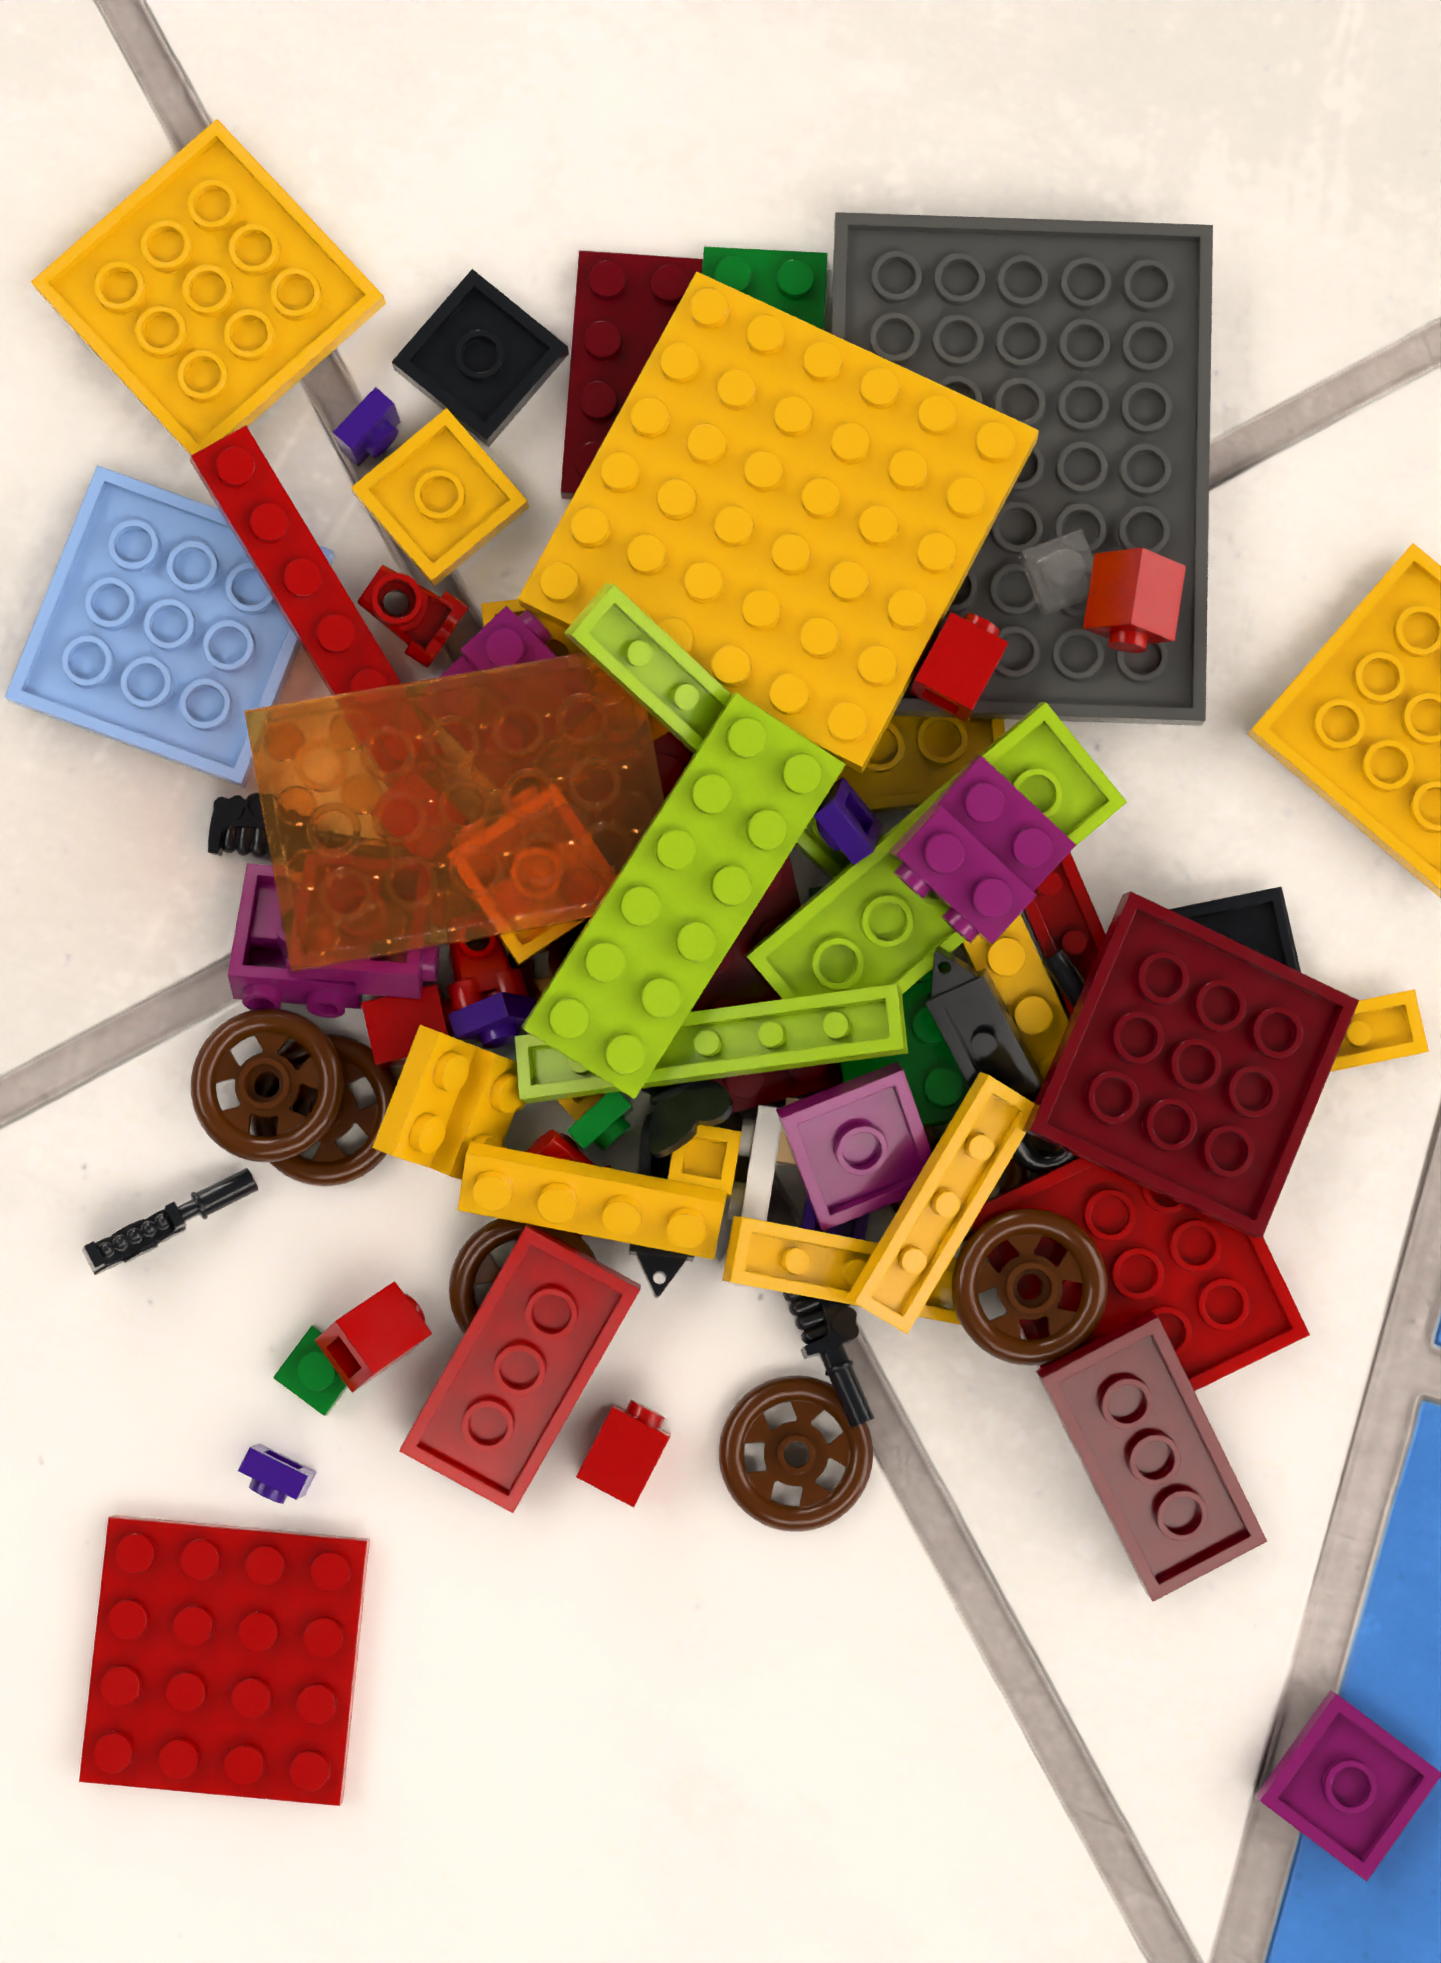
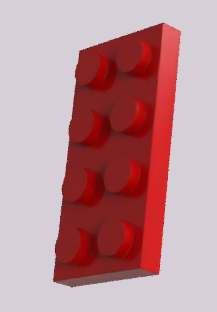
[399,1224,641,1513]

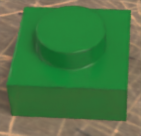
[567,1092,633,1152]
[273,1325,348,1416]

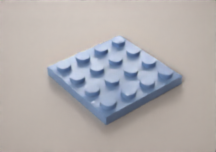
[5,465,335,788]

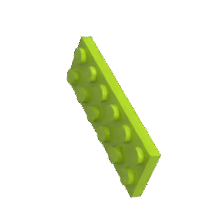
[521,692,846,1099]
[744,702,1127,999]

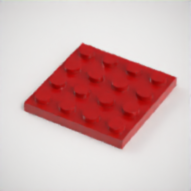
[971,1157,1310,1391]
[79,1515,370,1806]

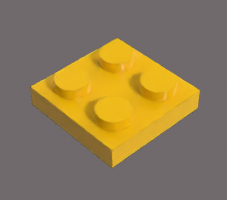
[351,408,529,587]

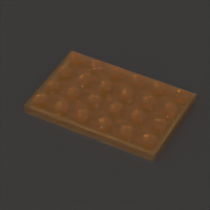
[244,653,664,973]

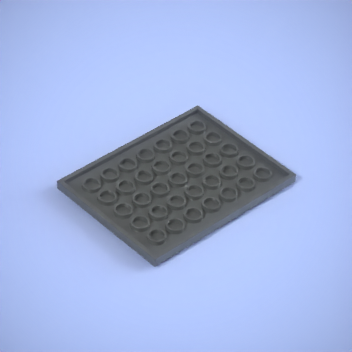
[831,212,1213,726]

